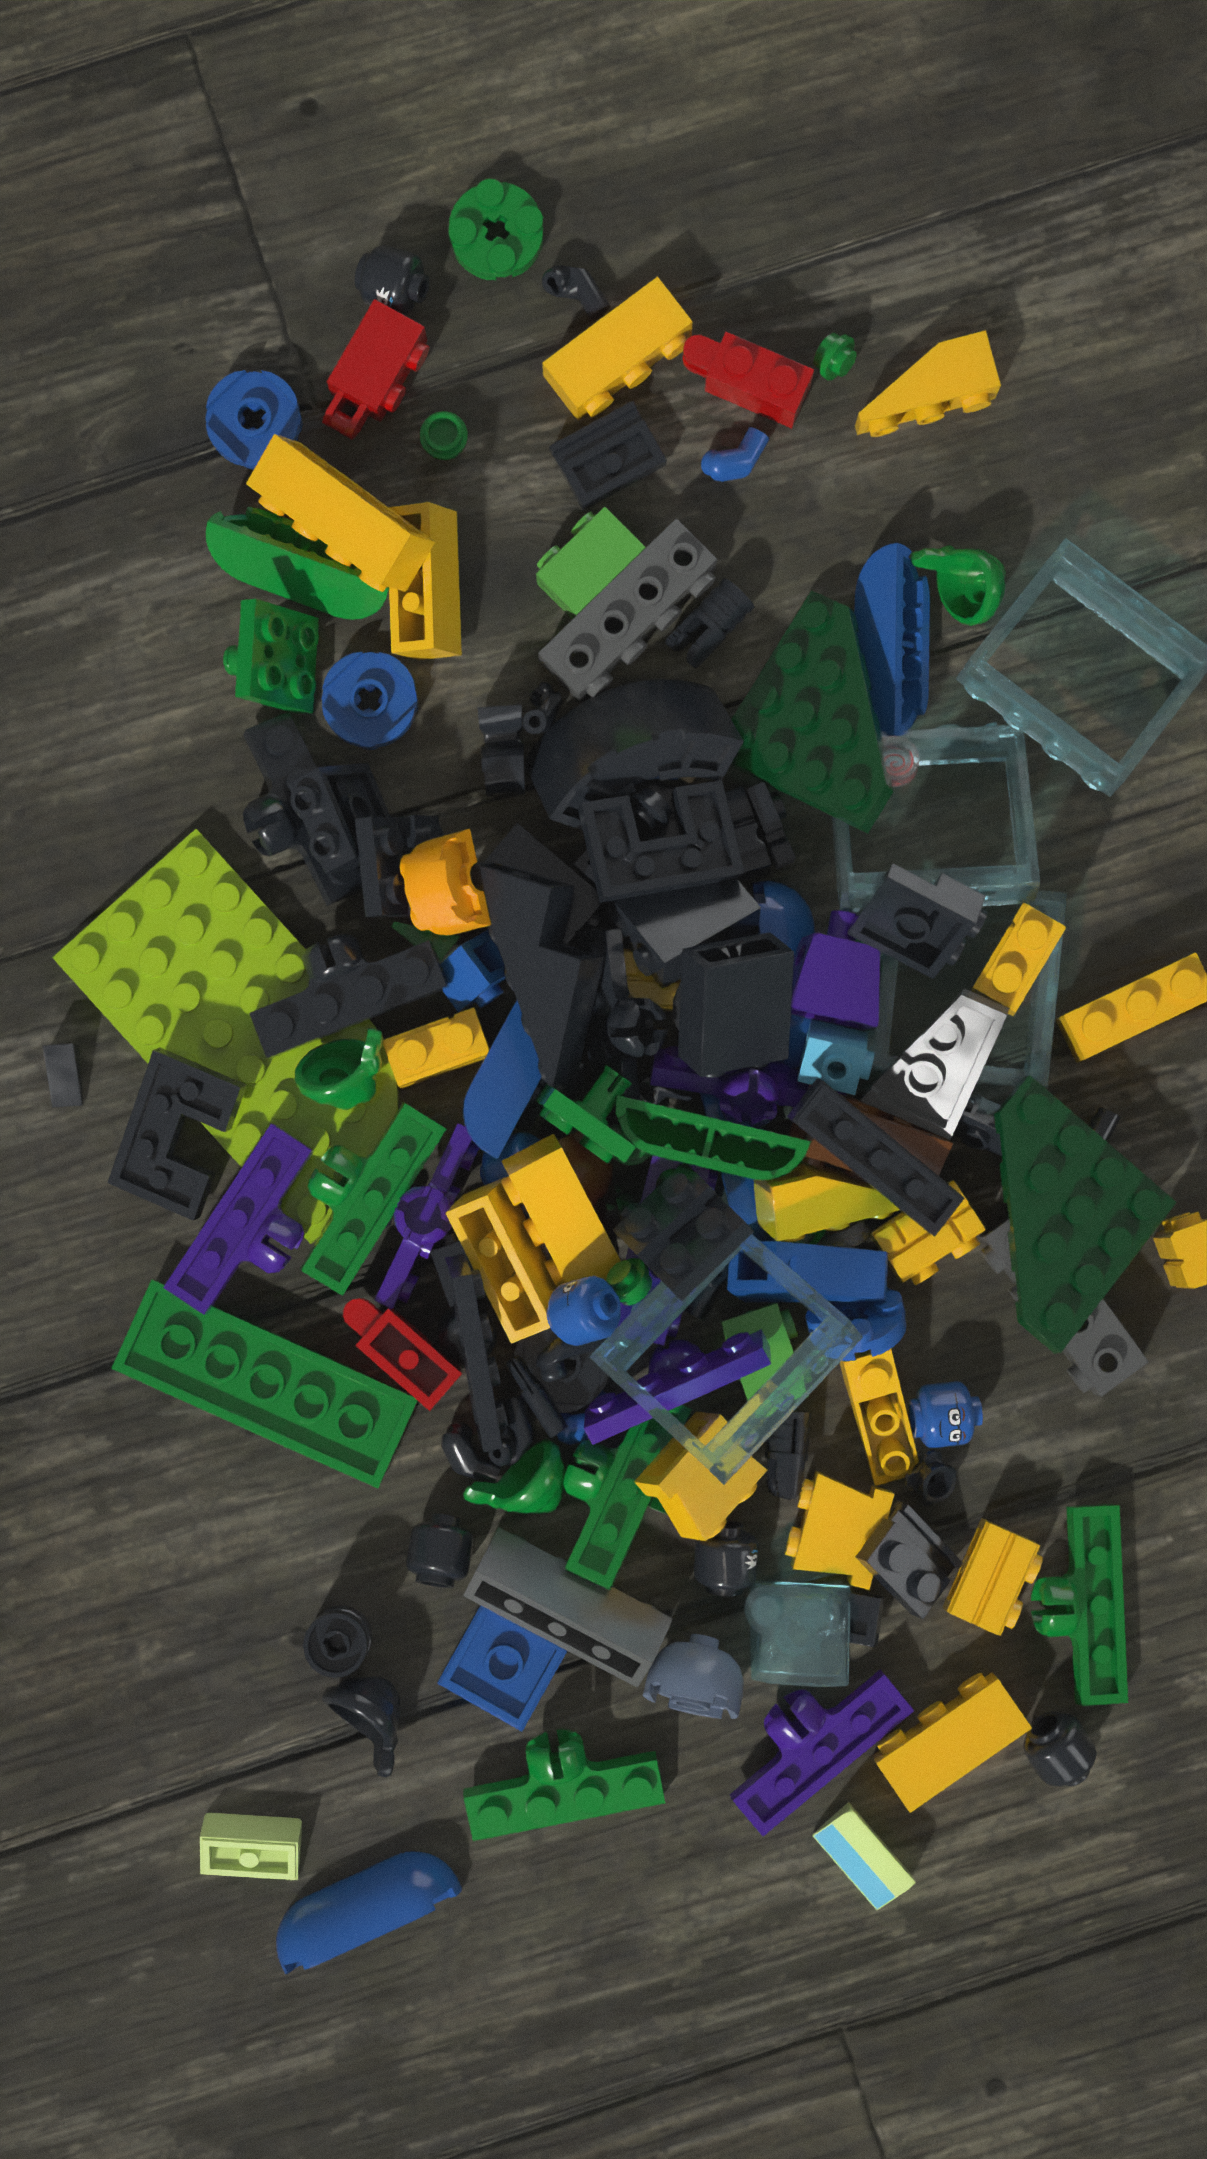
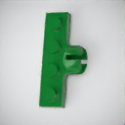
[299,1102,446,1296]
[563,1405,692,1591]
[1031,1504,1128,1706]
[463,1728,665,1841]

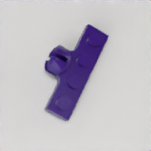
[650,1046,847,1129]
[163,1123,314,1315]
[374,1123,480,1309]
[584,1329,771,1445]
[729,1669,914,1836]

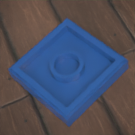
[437,1605,567,1732]

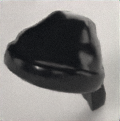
[322,1676,400,1778]

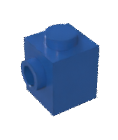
[441,930,506,1013]

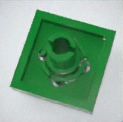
[223,599,319,714]
[534,1065,636,1163]

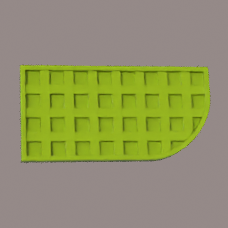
[52,829,399,1244]

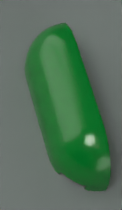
[206,507,389,620]
[616,1095,811,1181]

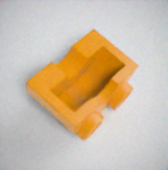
[400,828,491,935]

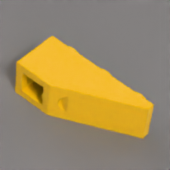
[855,330,1001,437]
[753,1161,900,1242]
[839,1349,919,1486]

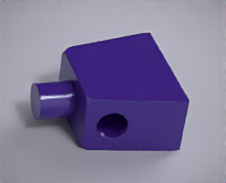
[791,910,880,1031]

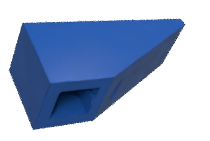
[727,1241,888,1303]

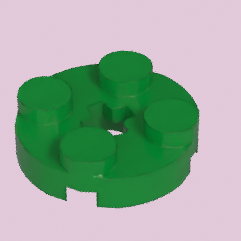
[449,179,543,280]

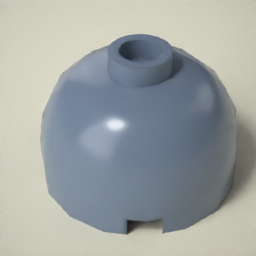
[643,1634,744,1719]

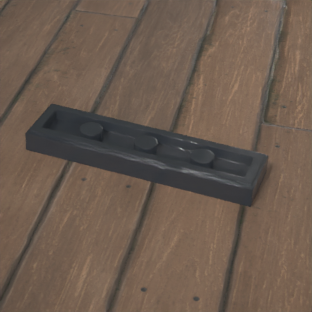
[787,1078,965,1237]

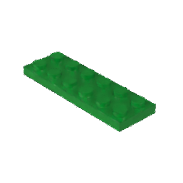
[111,1279,418,1489]

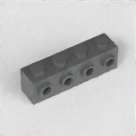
[538,518,717,703]
[980,1216,1149,1397]
[463,1527,673,1688]

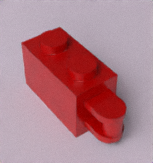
[322,299,430,440]
[683,332,814,429]
[343,1298,465,1411]

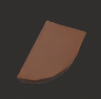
[558,1131,614,1209]

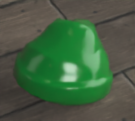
[910,545,1006,626]
[295,1028,383,1110]
[463,1439,565,1514]

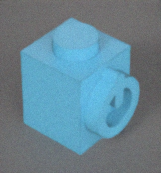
[797,1019,875,1095]

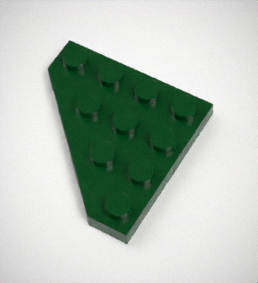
[730,590,894,834]
[994,1075,1177,1354]

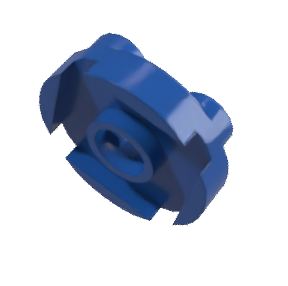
[205,370,303,470]
[321,652,419,750]
[805,1287,907,1361]

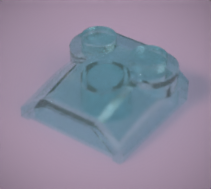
[745,1580,850,1687]

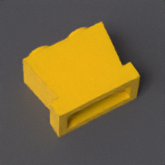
[634,1412,767,1541]
[785,1470,894,1590]

